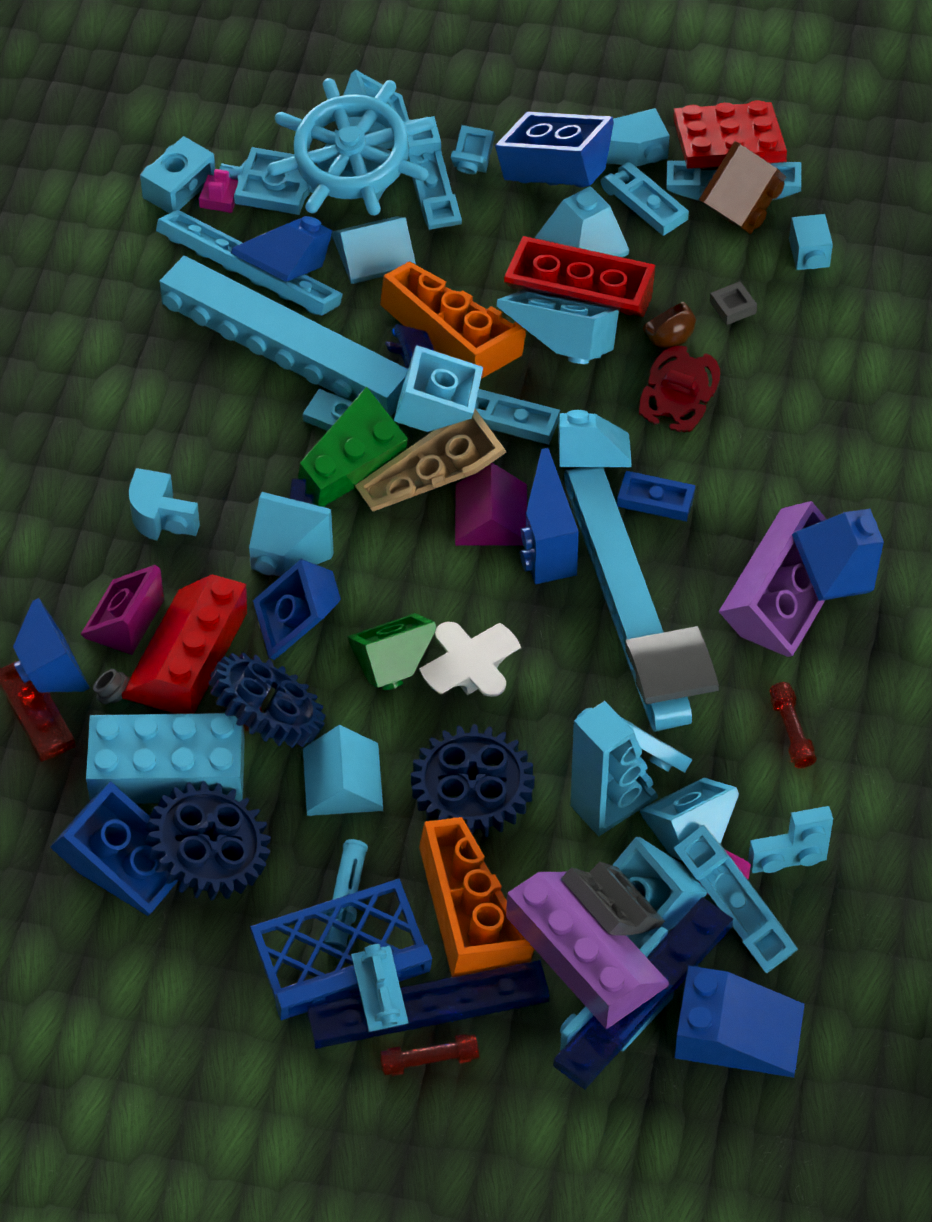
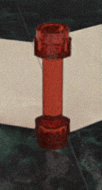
[769,682,816,768]
[380,1034,479,1076]

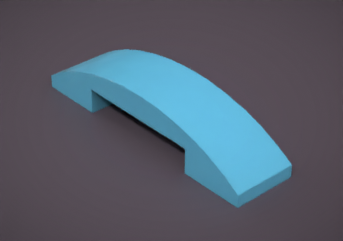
[403,116,462,230]
[667,161,801,201]
[673,825,798,973]

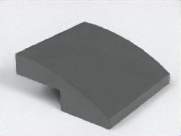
[625,626,719,705]
[561,861,665,936]

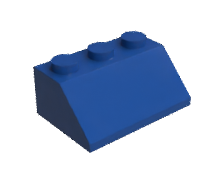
[495,112,614,187]

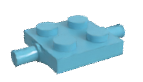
[219,147,316,215]

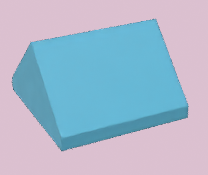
[332,216,416,284]
[303,725,383,816]

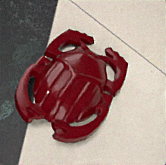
[639,346,720,432]

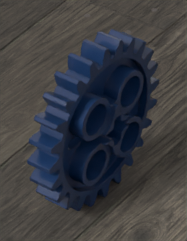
[209,653,326,748]
[411,724,535,837]
[145,781,271,900]

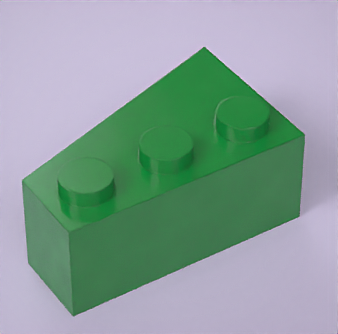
[297,387,408,507]

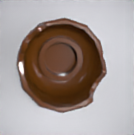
[643,302,696,349]

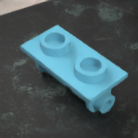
[351,944,408,1032]

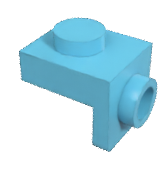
[451,125,495,174]

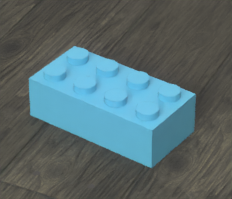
[86,713,245,803]

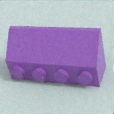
[719,501,826,657]
[506,872,669,1029]

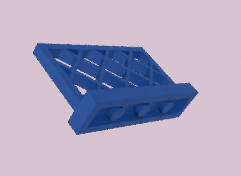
[250,878,432,1020]

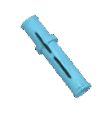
[324,839,368,953]

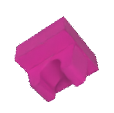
[199,169,238,213]

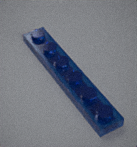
[553,897,733,1090]
[307,960,550,1049]

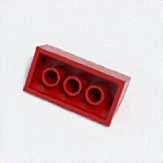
[504,236,655,317]
[122,574,247,714]

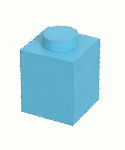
[789,214,833,270]

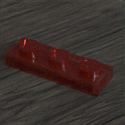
[0,662,75,762]

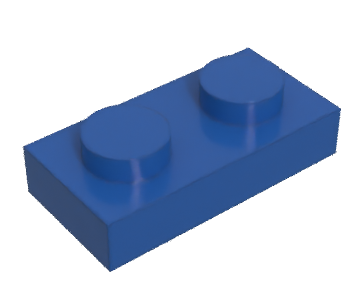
[617,471,696,522]

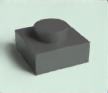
[710,281,757,325]

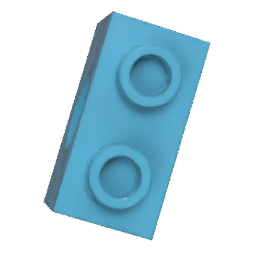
[140,136,215,213]

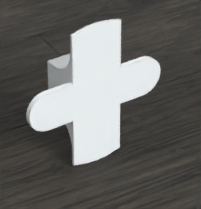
[419,622,521,697]

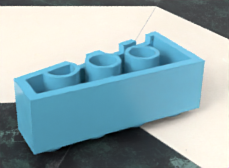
[570,701,658,837]

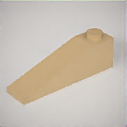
[355,409,507,512]

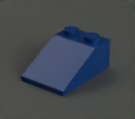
[520,448,579,584]
[50,781,196,916]
[675,966,805,1078]

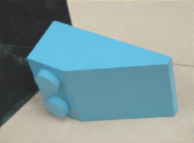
[497,290,619,364]

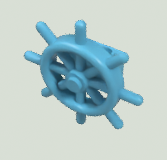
[267,78,435,216]

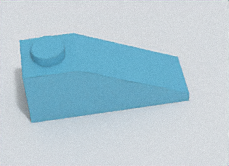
[607,108,670,166]

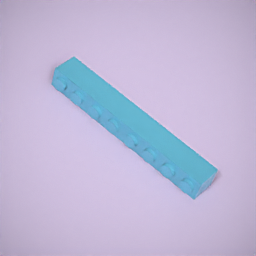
[159,255,408,416]

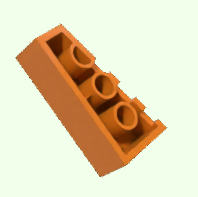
[380,261,527,379]
[419,817,534,980]

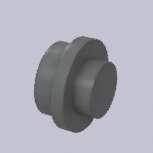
[93,669,129,704]

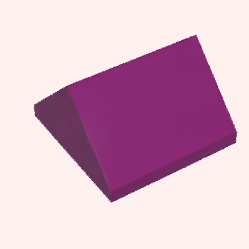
[455,463,527,546]
[81,565,164,655]

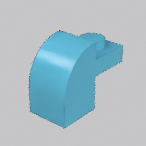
[129,468,200,541]

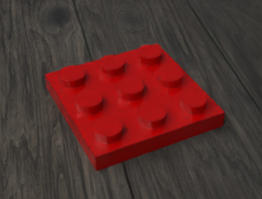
[674,100,787,169]

